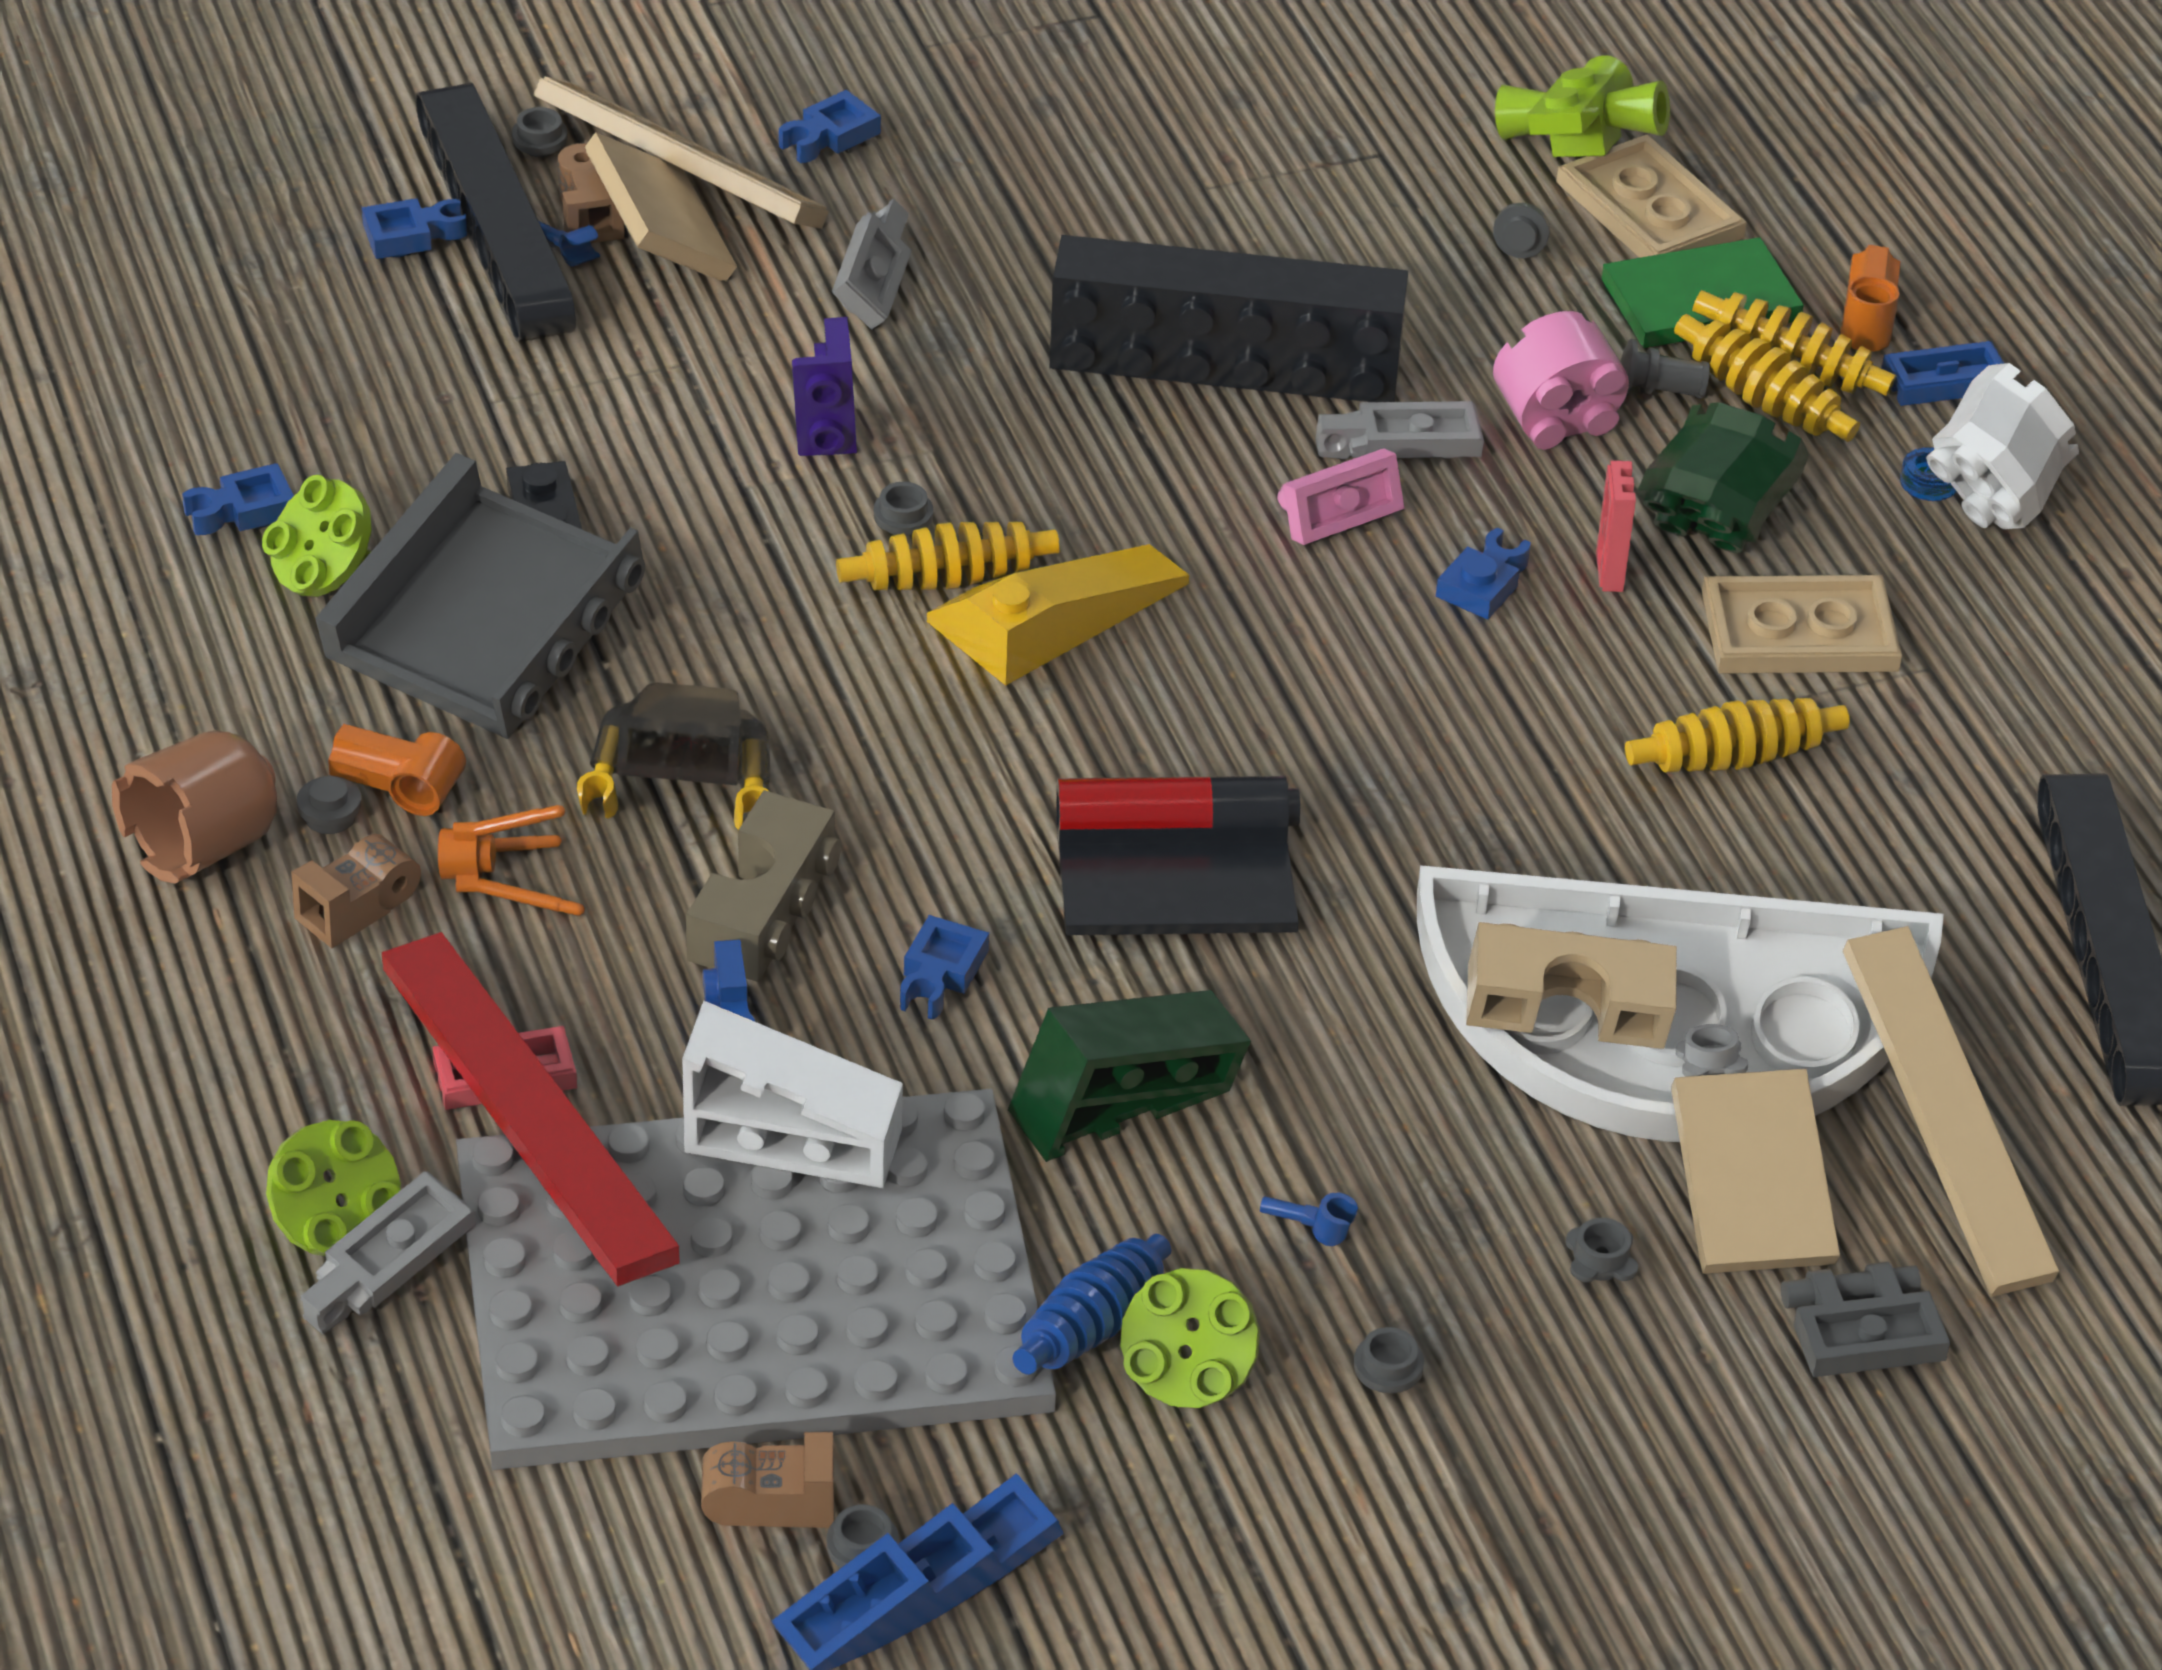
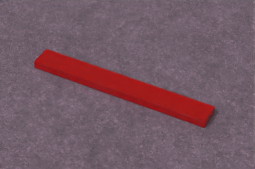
[382,932,680,1287]

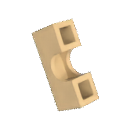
[1466,922,1677,1049]

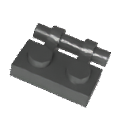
[1781,1262,1950,1377]

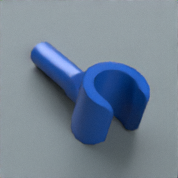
[538,221,600,267]
[1260,1192,1358,1246]

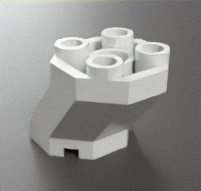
[1926,363,2079,529]

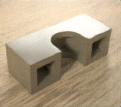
[686,790,841,982]

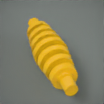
[1692,290,1896,396]
[1674,314,1860,442]
[836,522,1060,590]
[1625,698,1850,772]

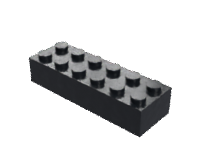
[1049,235,1409,402]

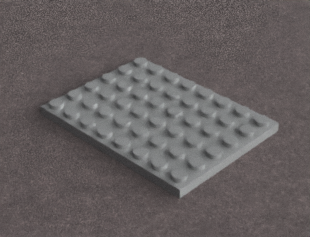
[456,1089,1056,1470]

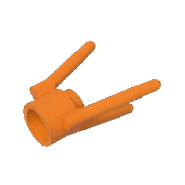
[438,805,585,916]

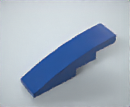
[771,1473,1064,1670]

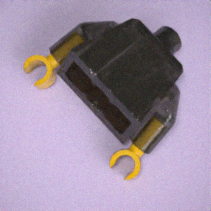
[577,682,770,830]

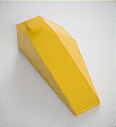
[927,544,1189,686]

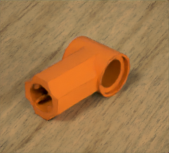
[1840,245,1901,352]
[328,724,466,816]

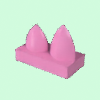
[1277,448,1404,545]

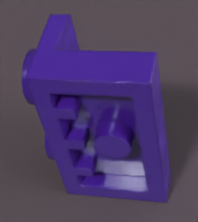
[792,317,857,456]

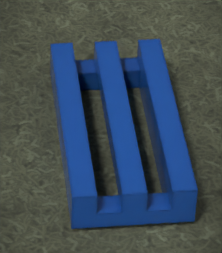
[1881,341,2004,406]

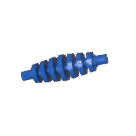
[1013,1234,1171,1375]

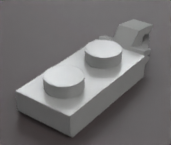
[832,199,912,330]
[1316,401,1484,459]
[301,1171,476,1335]

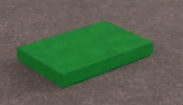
[1602,237,1804,348]

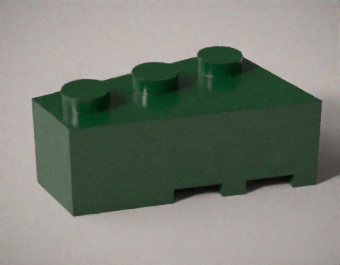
[1007,990,1251,1162]

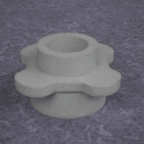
[1676,1024,1748,1077]

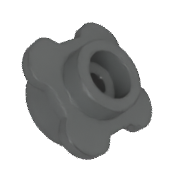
[1566,1218,1638,1282]

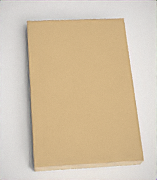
[585,132,737,281]
[1556,134,1747,258]
[1702,575,1902,673]
[1671,1069,1840,1274]

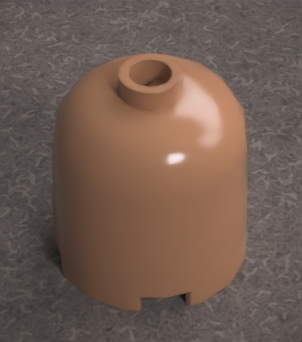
[112,730,277,884]

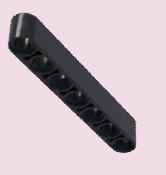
[416,82,576,341]
[2037,773,2162,1106]

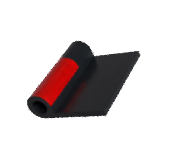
[1056,776,1300,935]

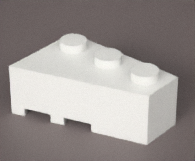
[682,1001,903,1188]

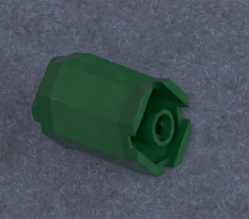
[1637,402,1809,553]

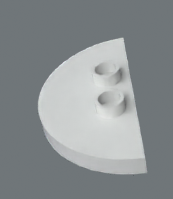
[1417,865,1944,1142]

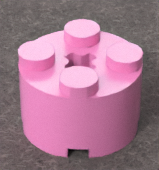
[1493,311,1629,450]

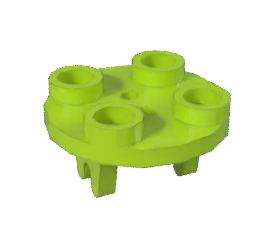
[262,475,372,597]
[266,1119,401,1256]
[1120,1268,1260,1408]

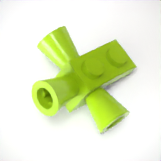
[1495,55,1670,157]

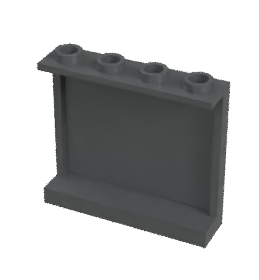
[315,453,645,739]

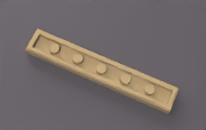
[533,76,829,229]
[1843,926,2059,1297]

